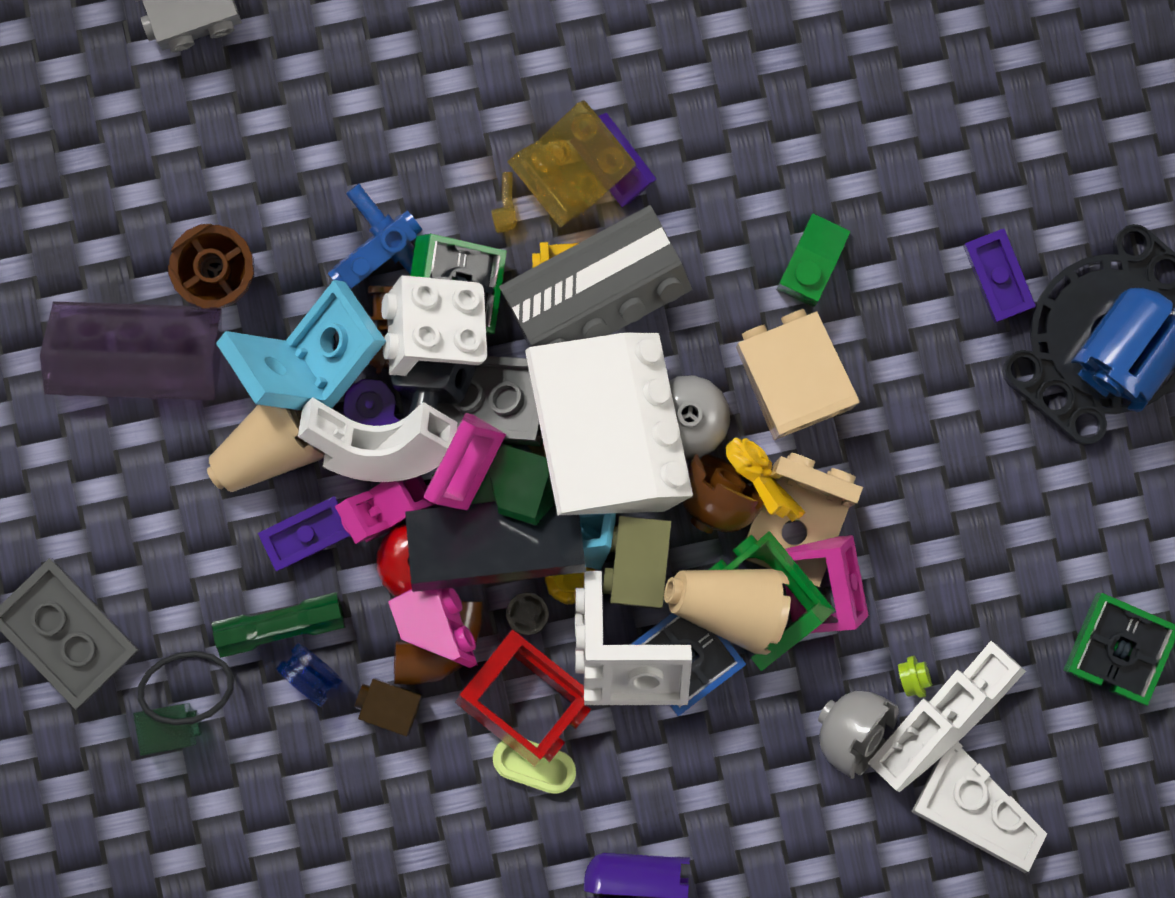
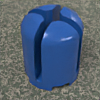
[1071,288,1175,412]

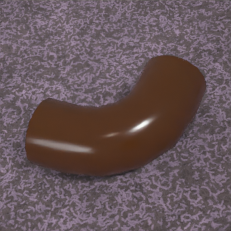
[394,601,483,685]

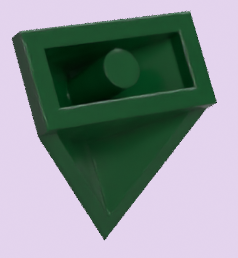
[488,444,555,525]

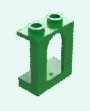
[709,531,835,671]

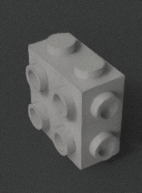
[135,0,242,52]

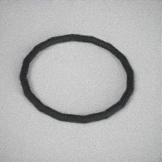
[137,651,234,726]

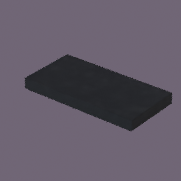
[405,501,586,592]

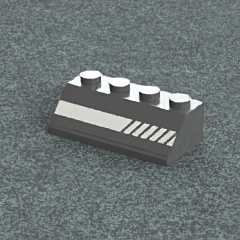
[499,205,693,347]

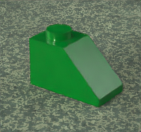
[776,213,850,307]

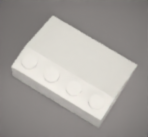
[525,333,693,515]

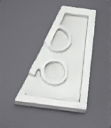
[912,742,1047,873]

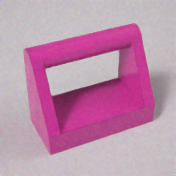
[423,413,506,510]
[785,535,869,633]

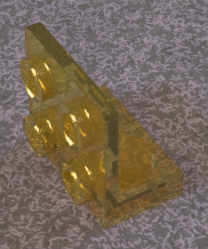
[507,100,636,228]

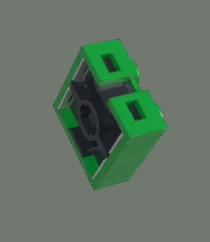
[410,233,507,335]
[1063,593,1175,706]

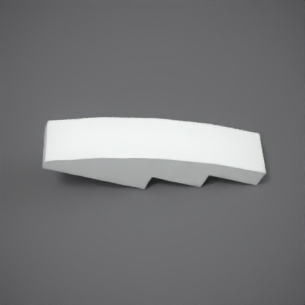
[868,641,1026,792]

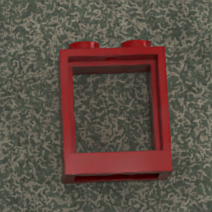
[455,629,592,767]

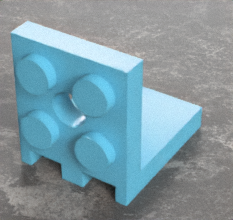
[216,280,386,411]

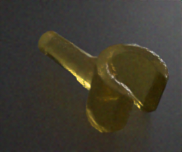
[491,172,517,233]

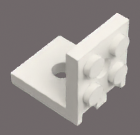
[575,571,692,705]

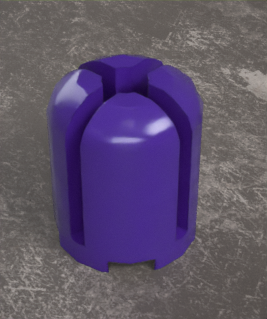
[584,853,690,898]

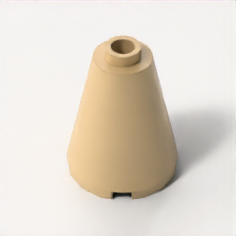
[207,405,325,492]
[664,569,791,655]

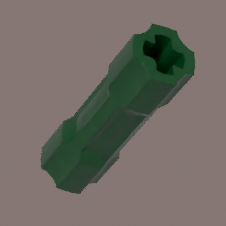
[211,592,346,658]

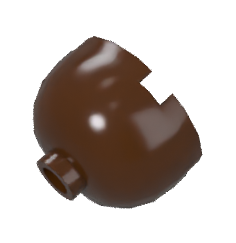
[168,224,254,309]
[683,454,764,534]

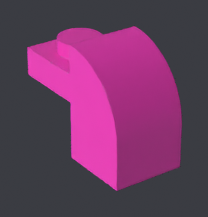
[335,475,435,544]

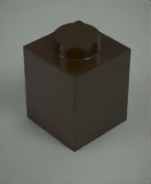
[354,678,423,737]

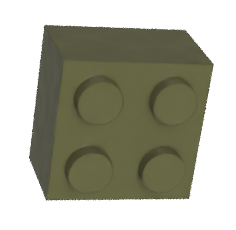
[602,516,671,609]

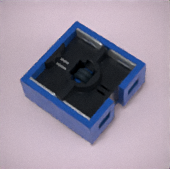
[630,613,746,716]

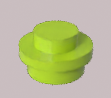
[898,656,932,698]

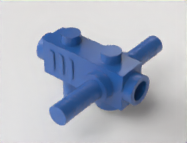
[327,183,423,289]

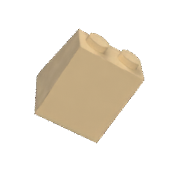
[736,309,860,440]

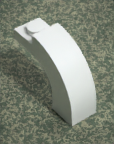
[298,397,458,482]

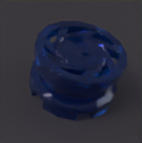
[276,642,344,707]

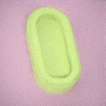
[493,740,576,793]

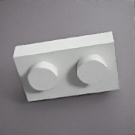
[381,275,487,376]

